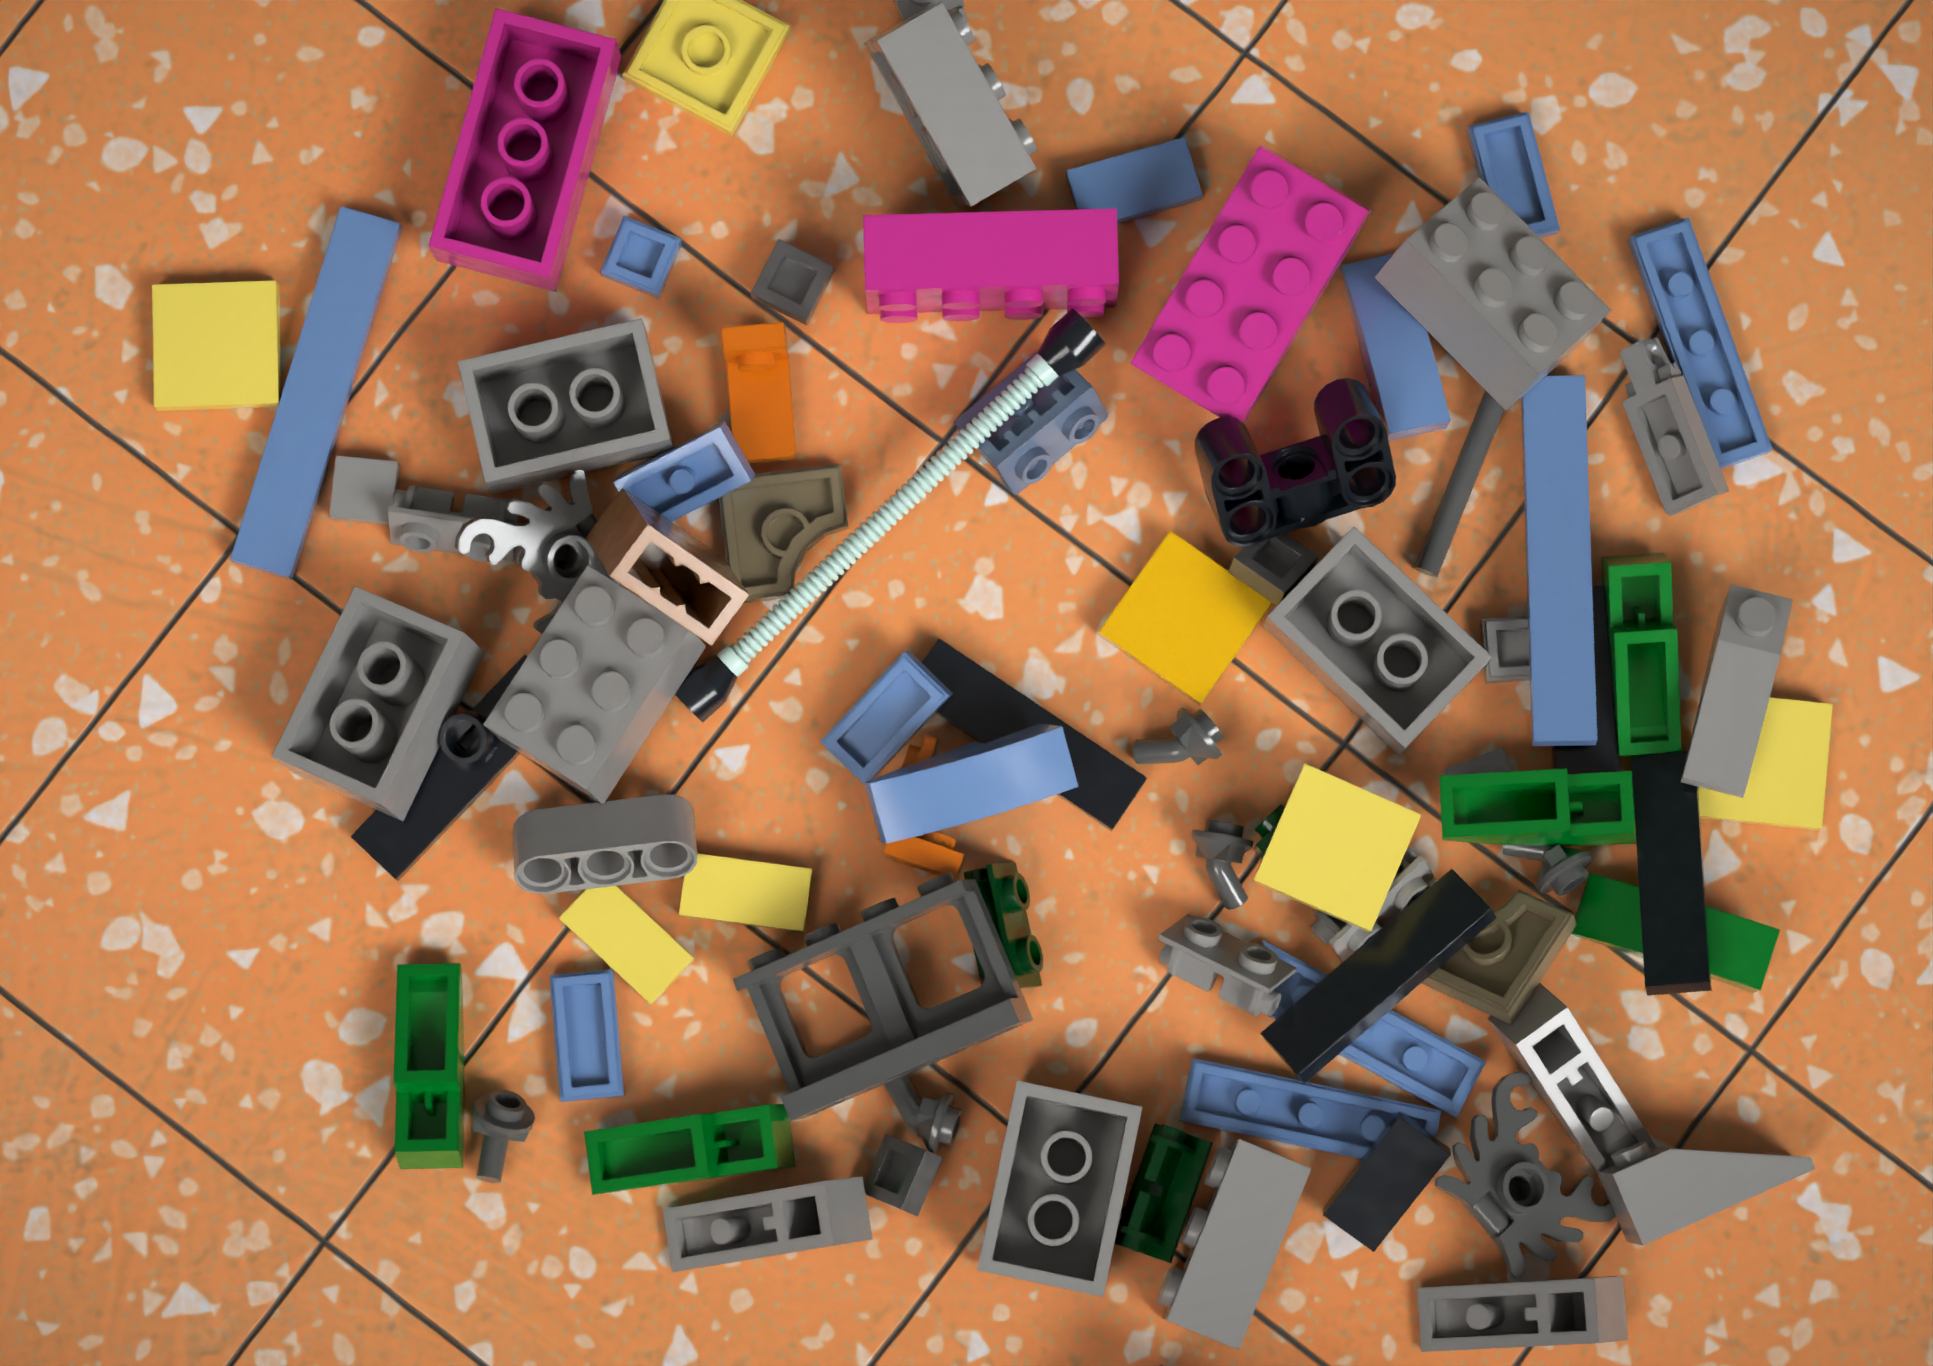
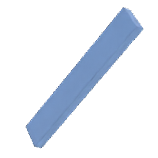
[230,206,402,580]
[1521,375,1597,746]

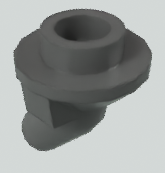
[1133,707,1224,765]
[1191,820,1254,910]
[1503,844,1593,896]
[884,1075,962,1154]
[472,1090,535,1183]

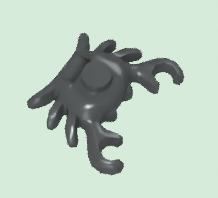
[455,470,622,634]
[1435,1072,1616,1278]

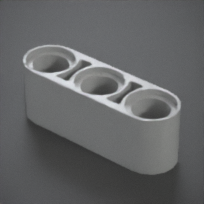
[513,794,697,894]

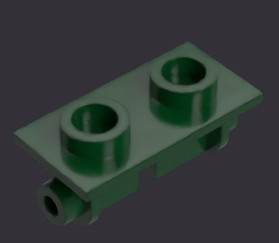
[963,863,1043,988]
[1114,1123,1213,1263]

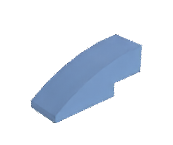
[1341,253,1451,442]
[864,723,1079,843]

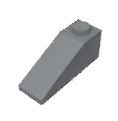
[1681,584,1793,798]
[1487,982,1657,1176]
[1598,1141,1815,1245]
[663,1176,872,1272]
[1417,1276,1628,1352]

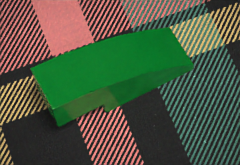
[1601,553,1682,756]
[1439,768,1636,846]
[1571,874,1780,993]
[393,963,465,1169]
[584,1104,796,1195]

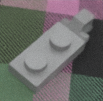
[1619,338,1729,516]

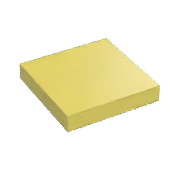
[622,0,791,137]
[152,280,281,411]
[1698,697,1833,830]
[1253,763,1421,933]

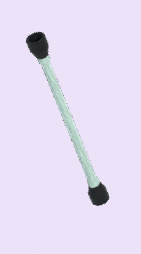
[675,308,1106,723]

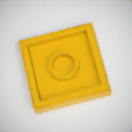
[1098,531,1272,706]

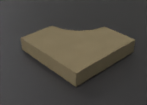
[719,464,849,603]
[1422,890,1577,1025]

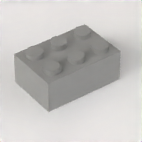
[864,2,1037,207]
[1375,177,1611,411]
[458,318,674,494]
[1263,526,1492,755]
[483,565,706,804]
[272,586,485,821]
[977,1080,1142,1297]
[1156,1139,1311,1350]

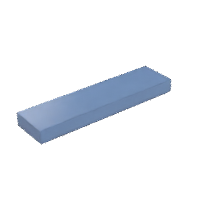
[1628,217,1773,469]
[1260,940,1486,1118]
[1179,1058,1441,1159]

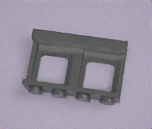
[733,873,1033,1121]

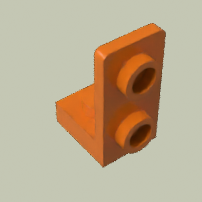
[721,322,796,462]
[877,734,964,881]

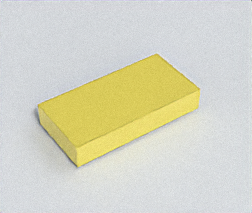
[679,853,813,933]
[559,886,695,1005]

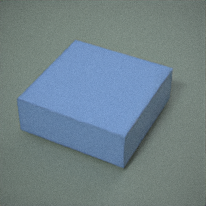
[600,216,682,299]

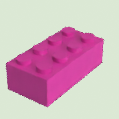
[428,8,622,292]
[1130,145,1373,424]
[863,208,1119,323]

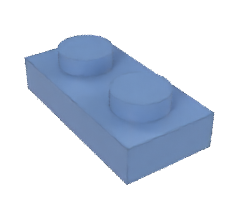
[613,421,755,522]

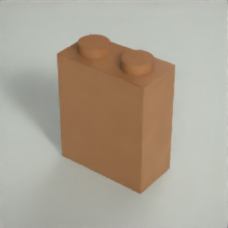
[586,488,749,646]

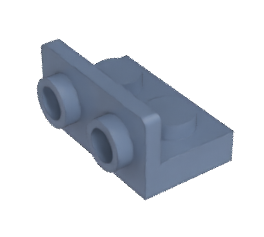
[954,350,1108,495]

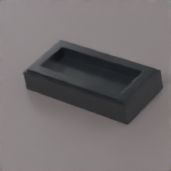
[1323,1111,1451,1252]

